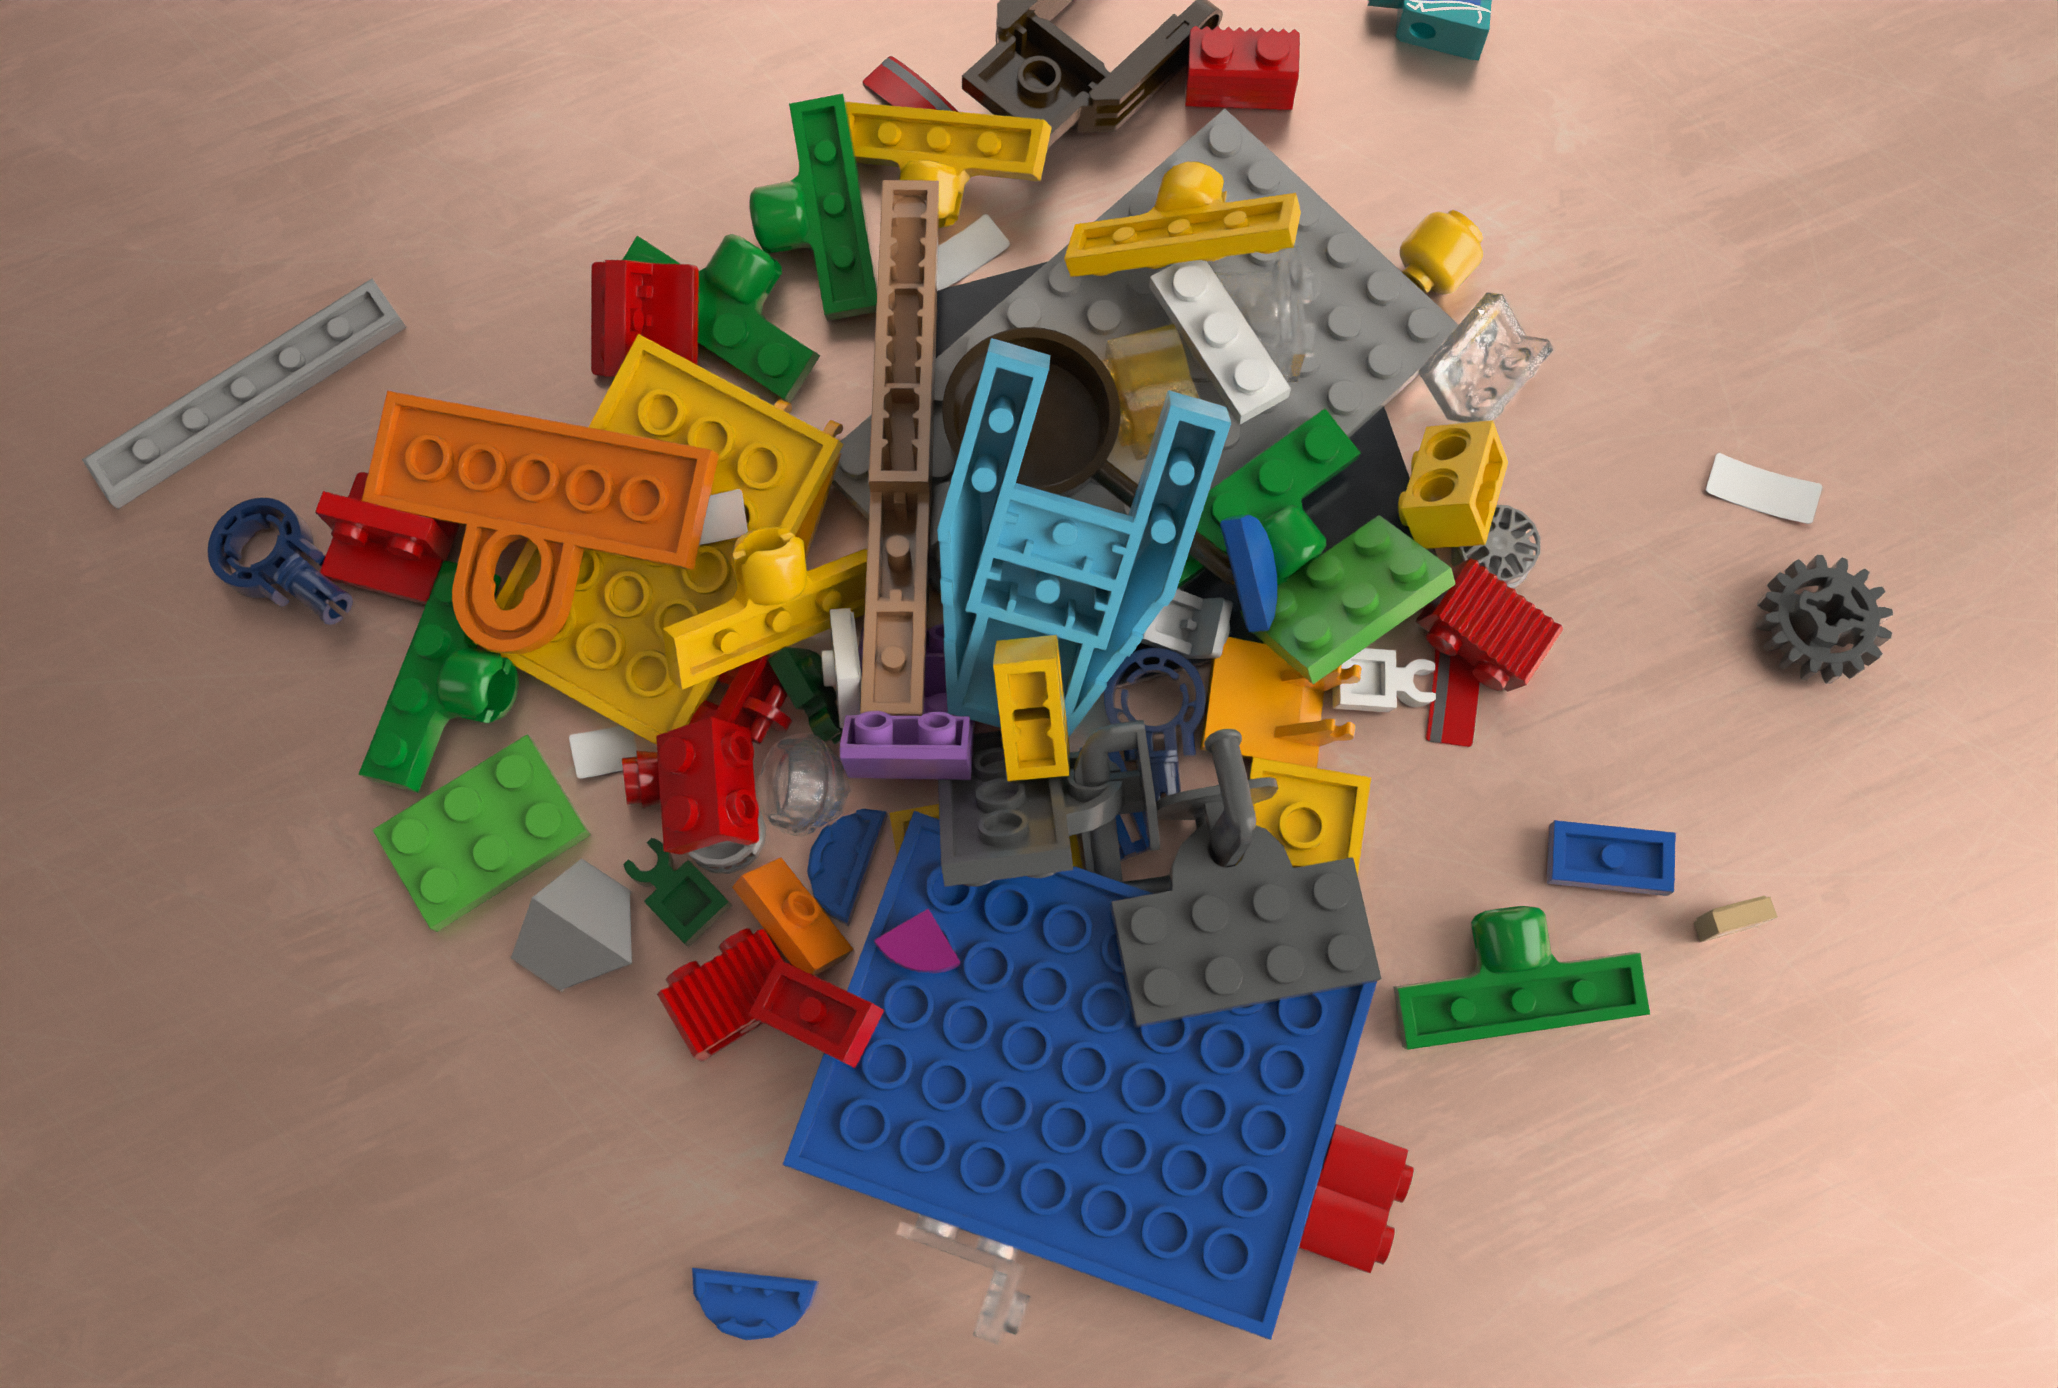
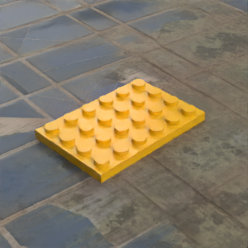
[473,334,844,745]

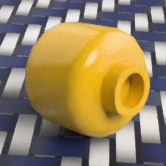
[1399,210,1483,295]

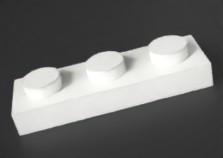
[1149,260,1291,425]

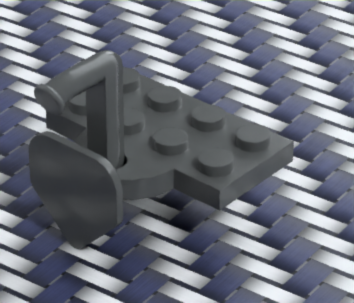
[938,720,1170,894]
[1110,729,1382,1028]

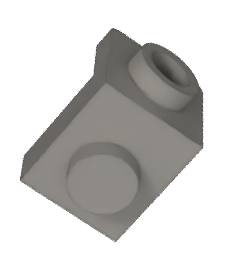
[1140,589,1233,659]

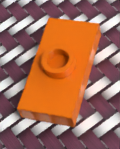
[732,857,854,976]

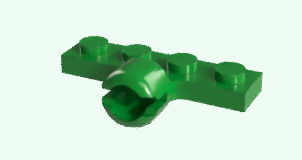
[749,93,877,321]
[622,234,821,403]
[1177,408,1361,589]
[359,561,519,793]
[1393,906,1650,1050]

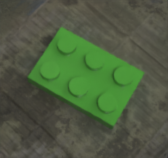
[1240,515,1456,684]
[373,734,591,932]

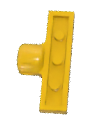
[846,102,1052,228]
[1064,161,1301,277]
[662,527,868,690]

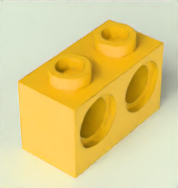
[1398,420,1508,549]
[993,635,1070,781]

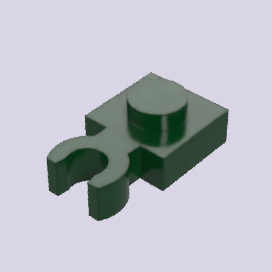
[768,647,843,745]
[623,838,732,948]

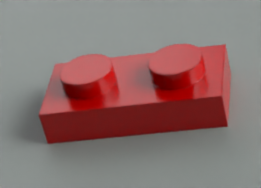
[748,958,884,1068]

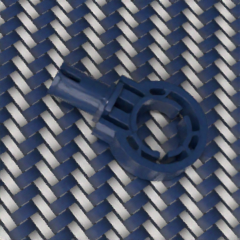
[208,498,353,625]
[1104,648,1206,801]

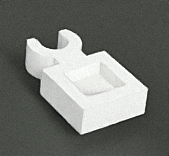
[1332,648,1436,712]

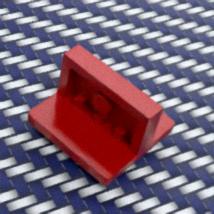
[591,260,699,377]
[315,472,459,605]

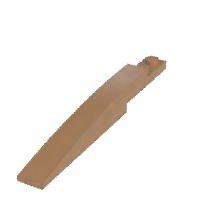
[860,180,939,716]

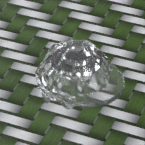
[759,733,851,837]

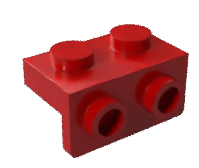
[656,717,759,855]

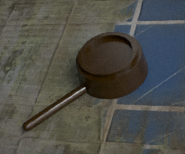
[942,327,1235,585]

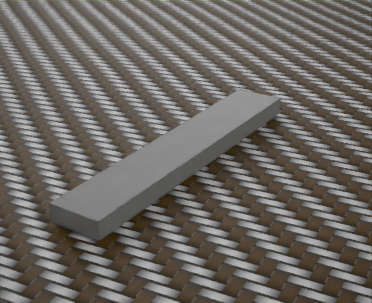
[82,279,406,509]

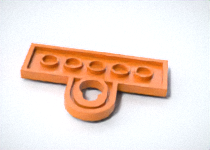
[362,391,719,654]

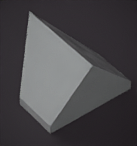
[511,858,632,992]

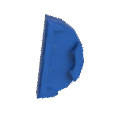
[1220,514,1278,632]
[807,809,888,927]
[692,1268,819,1340]

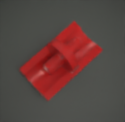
[689,654,792,745]

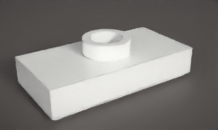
[821,608,862,728]

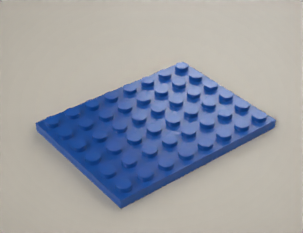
[783,811,1377,1340]

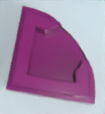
[874,909,960,973]

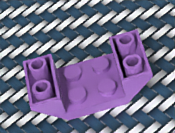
[839,624,975,780]

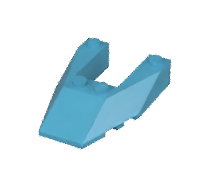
[937,338,1231,737]

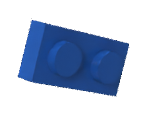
[1547,820,1676,896]

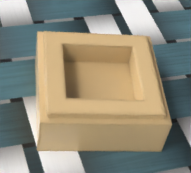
[1694,895,1778,942]

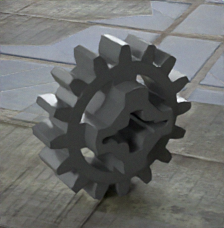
[1756,555,1893,684]

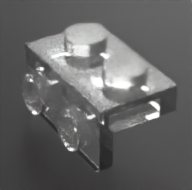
[1418,292,1553,423]

